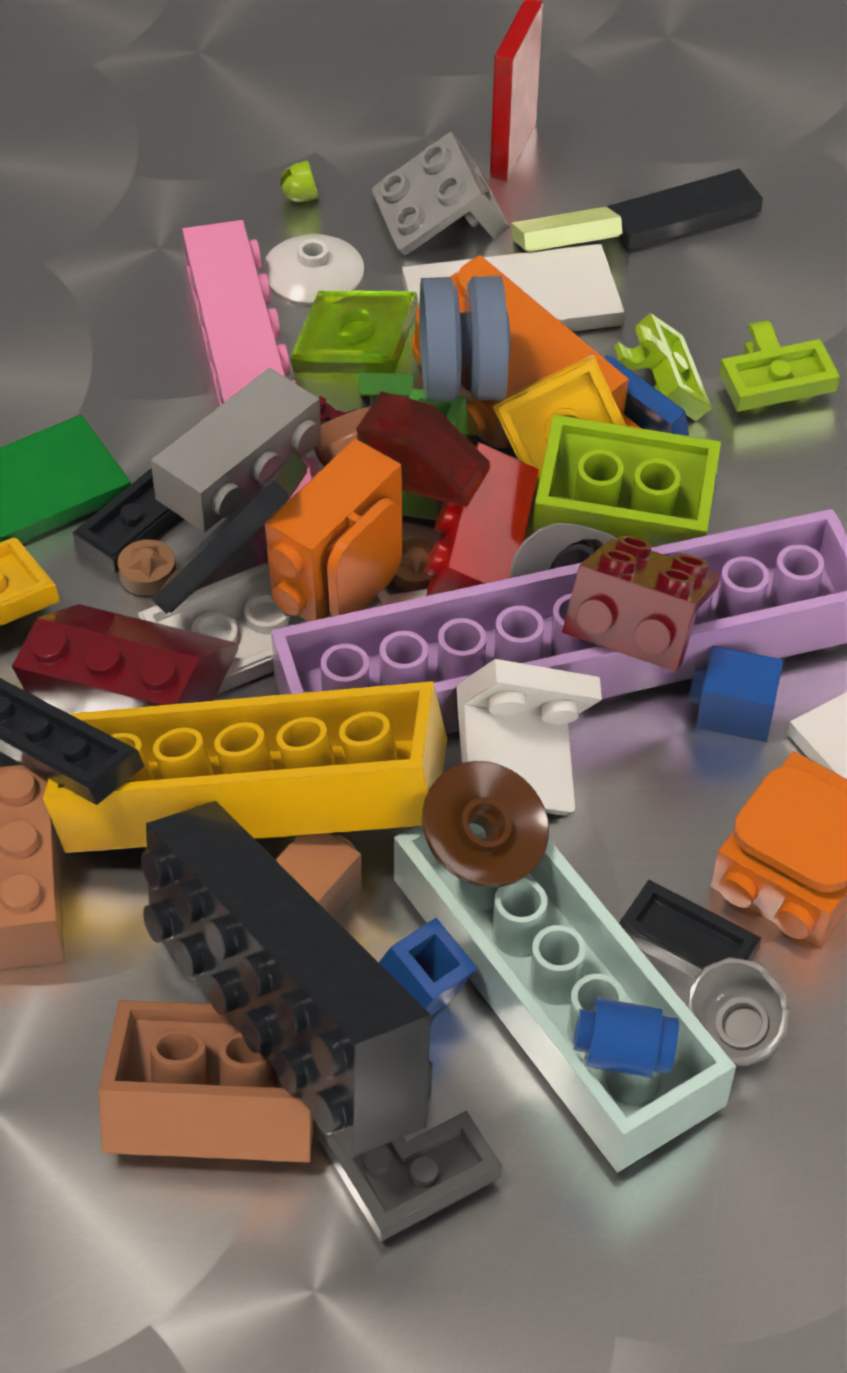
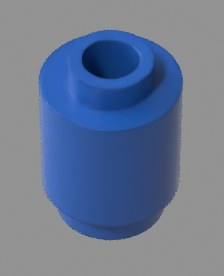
[573,997,679,1078]

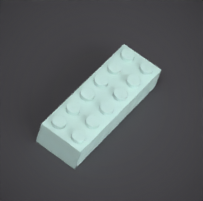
[394,823,736,1173]

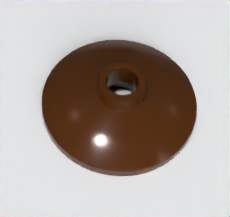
[422,761,549,888]

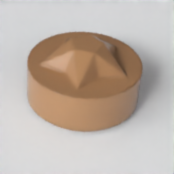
[391,538,435,592]
[118,539,176,596]

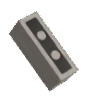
[151,367,321,532]

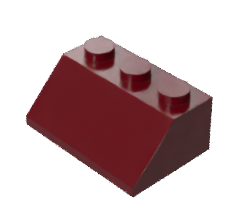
[12,604,238,713]

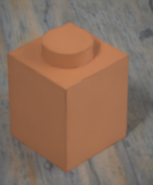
[276,833,362,919]

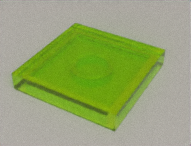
[290,291,419,374]

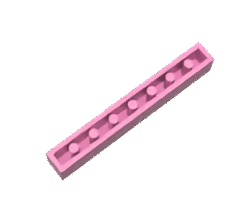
[182,220,319,565]

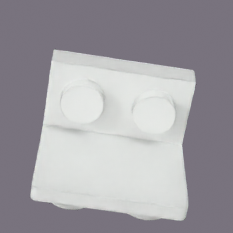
[456,659,602,816]

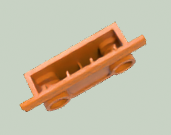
[412,254,640,448]

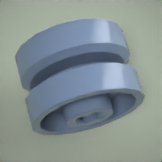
[419,275,510,403]

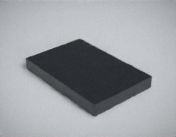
[151,453,308,614]

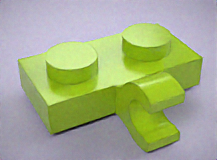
[614,313,712,421]
[719,320,840,412]

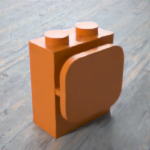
[265,439,403,622]
[711,751,847,949]

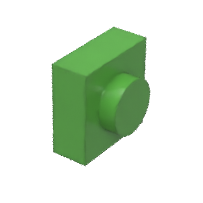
[359,373,414,407]

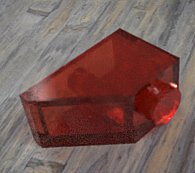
[356,391,490,508]

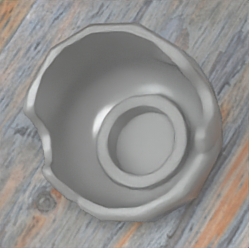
[687,957,790,1067]

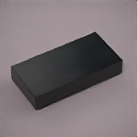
[619,879,762,979]

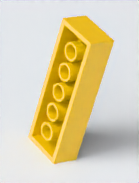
[43,681,447,853]

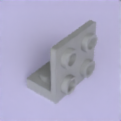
[372,132,510,255]

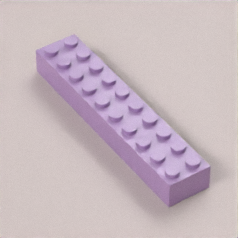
[271,508,847,734]

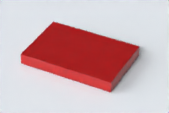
[490,0,543,181]

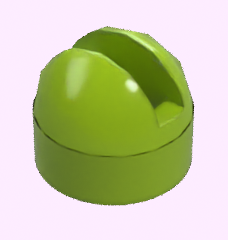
[280,160,319,203]

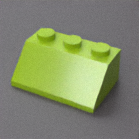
[532,414,721,547]

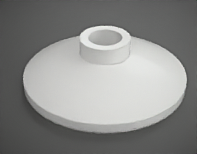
[263,234,364,307]

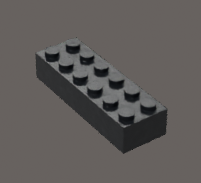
[141,801,431,1158]

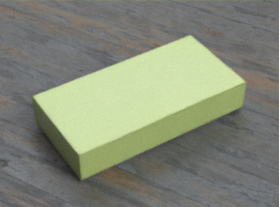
[511,207,622,252]

